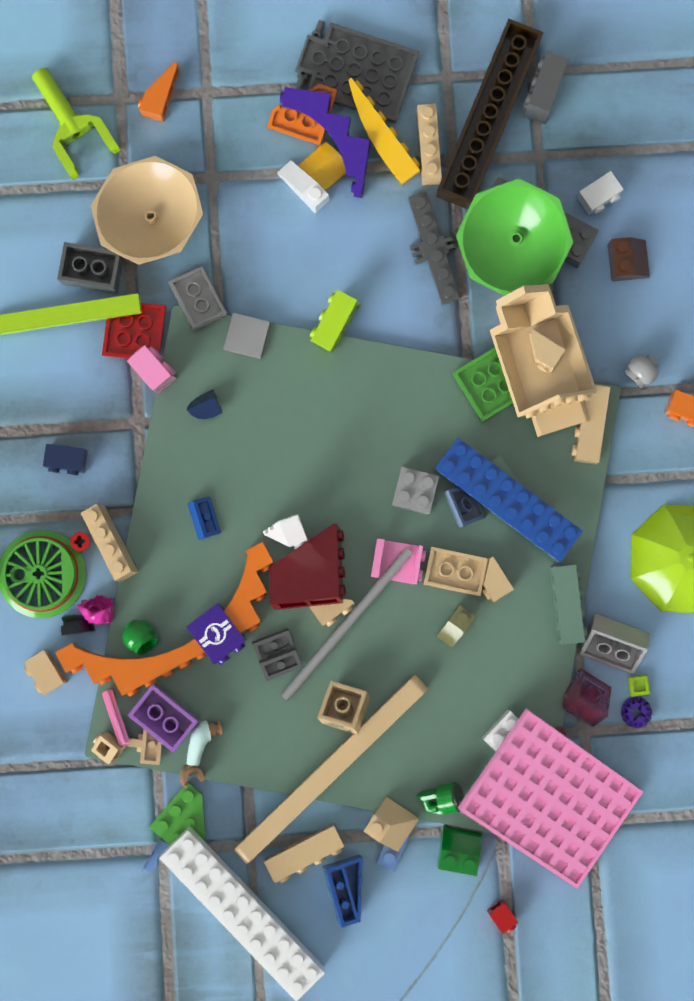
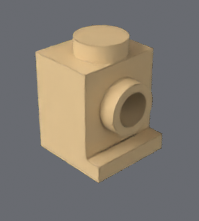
[91,731,127,765]

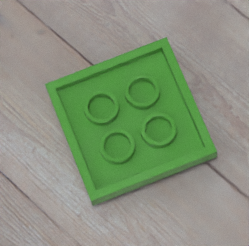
[452,347,513,422]

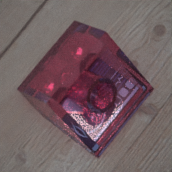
[562,668,611,727]

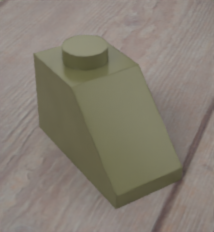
[436,605,476,648]

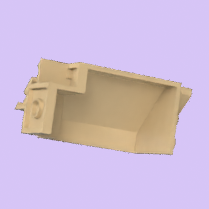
[490,284,597,437]

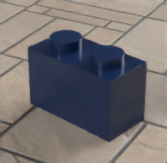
[43,444,88,476]

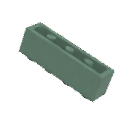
[550,565,587,645]

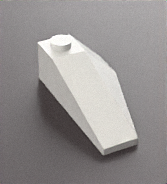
[263,515,308,549]

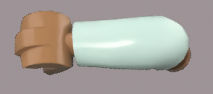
[180,720,223,788]

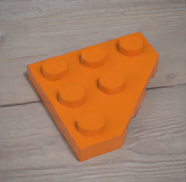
[267,84,338,146]

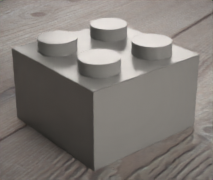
[391,467,439,515]

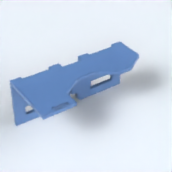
[141,839,169,872]

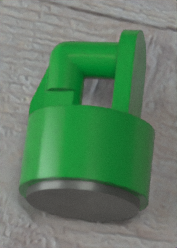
[417,782,464,815]

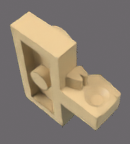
[127,729,162,765]

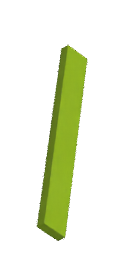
[0,293,142,335]

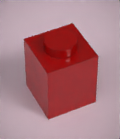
[487,899,518,934]

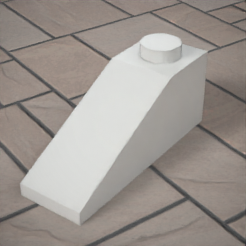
[277,160,329,214]

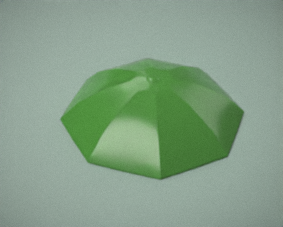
[456,178,573,296]

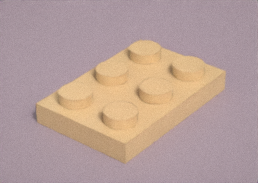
[423,547,488,596]

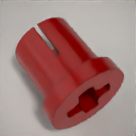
[70,532,91,551]

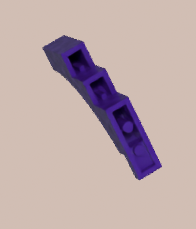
[280,87,371,198]

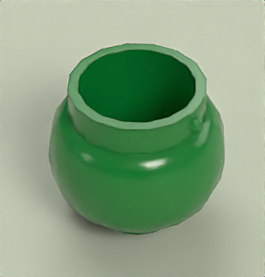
[122,620,158,655]

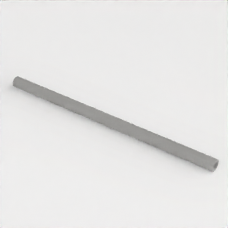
[281,547,414,701]

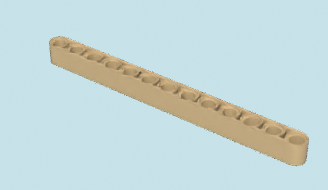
[233,674,429,864]

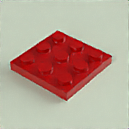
[102,303,166,359]

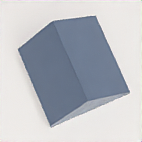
[444,487,486,529]

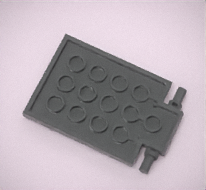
[295,20,419,123]

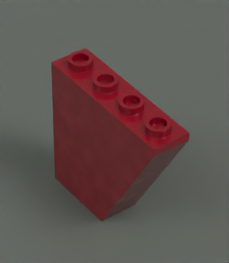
[270,524,346,610]

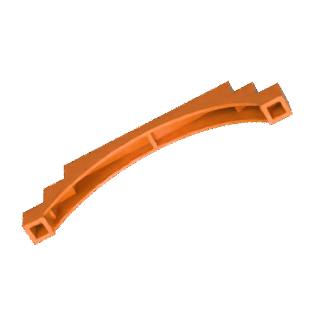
[55,542,274,697]

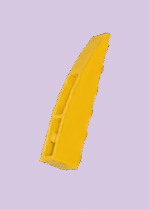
[348,78,421,186]

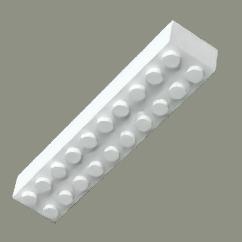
[159,826,325,1001]

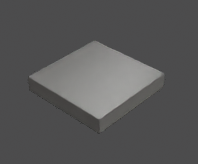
[224,313,270,359]

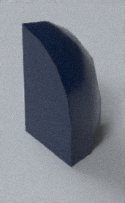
[187,390,223,419]

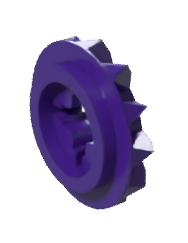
[621,697,652,728]

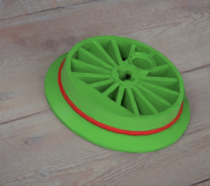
[0,530,86,618]

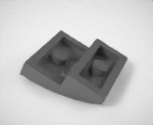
[252,628,303,681]

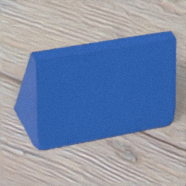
[188,497,221,540]

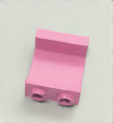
[371,538,426,585]

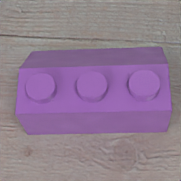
[127,683,200,753]

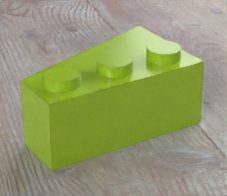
[310,290,362,353]

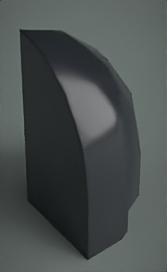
[61,614,96,635]

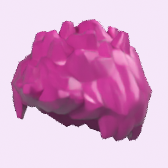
[77,595,114,625]

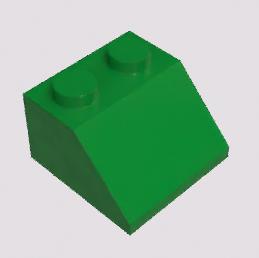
[437,826,482,876]

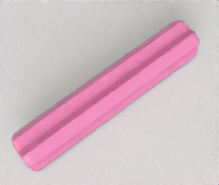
[102,689,130,746]

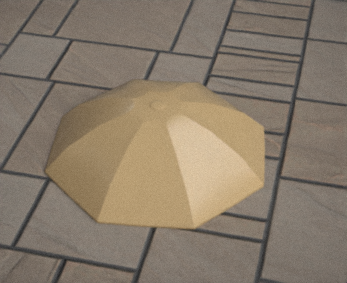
[91,156,204,265]

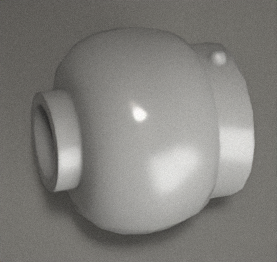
[624,354,659,389]

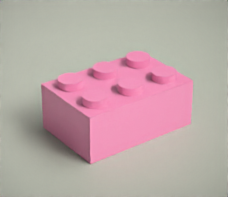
[127,345,177,394]

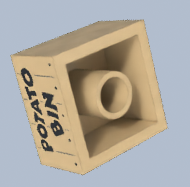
[317,681,371,734]

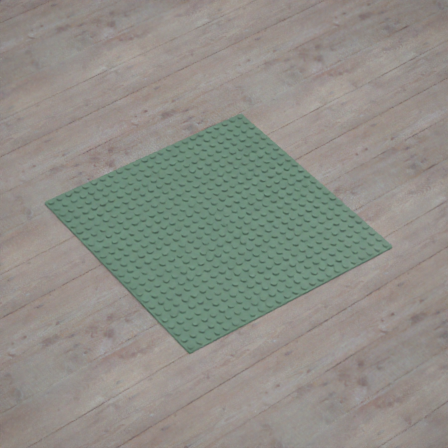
[85,306,621,833]

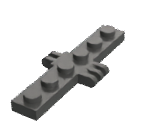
[408,192,460,305]

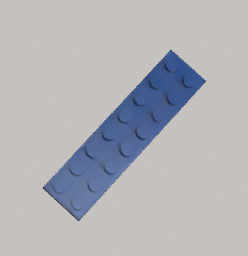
[435,438,583,563]

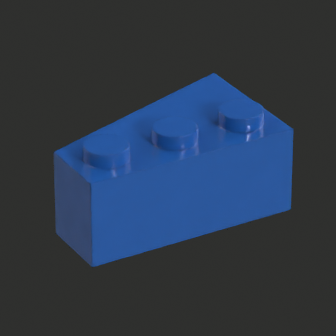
[322,855,363,928]

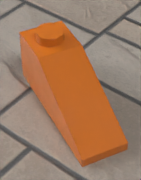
[138,62,180,122]

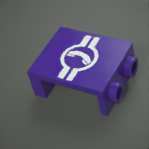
[187,603,247,665]

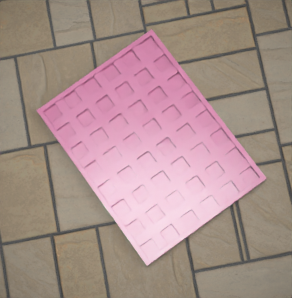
[458,709,643,889]

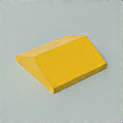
[298,142,346,191]

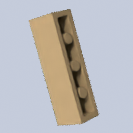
[416,104,442,186]
[571,385,610,465]
[81,504,139,582]
[264,823,345,883]

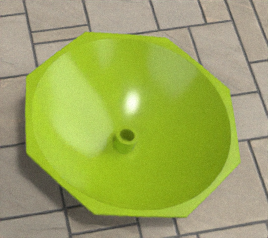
[630,504,694,613]

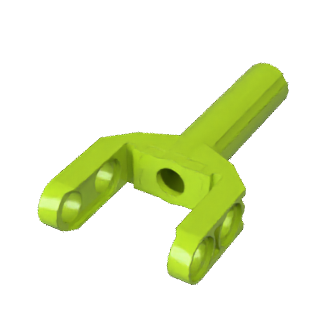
[32,68,121,180]

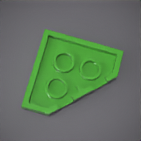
[150,781,206,845]

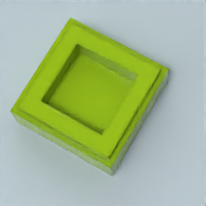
[627,675,650,697]

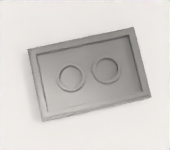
[168,266,227,331]

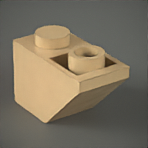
[310,599,354,627]

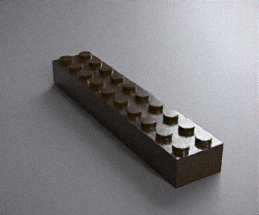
[436,18,544,209]

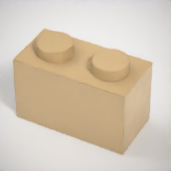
[24,649,67,696]

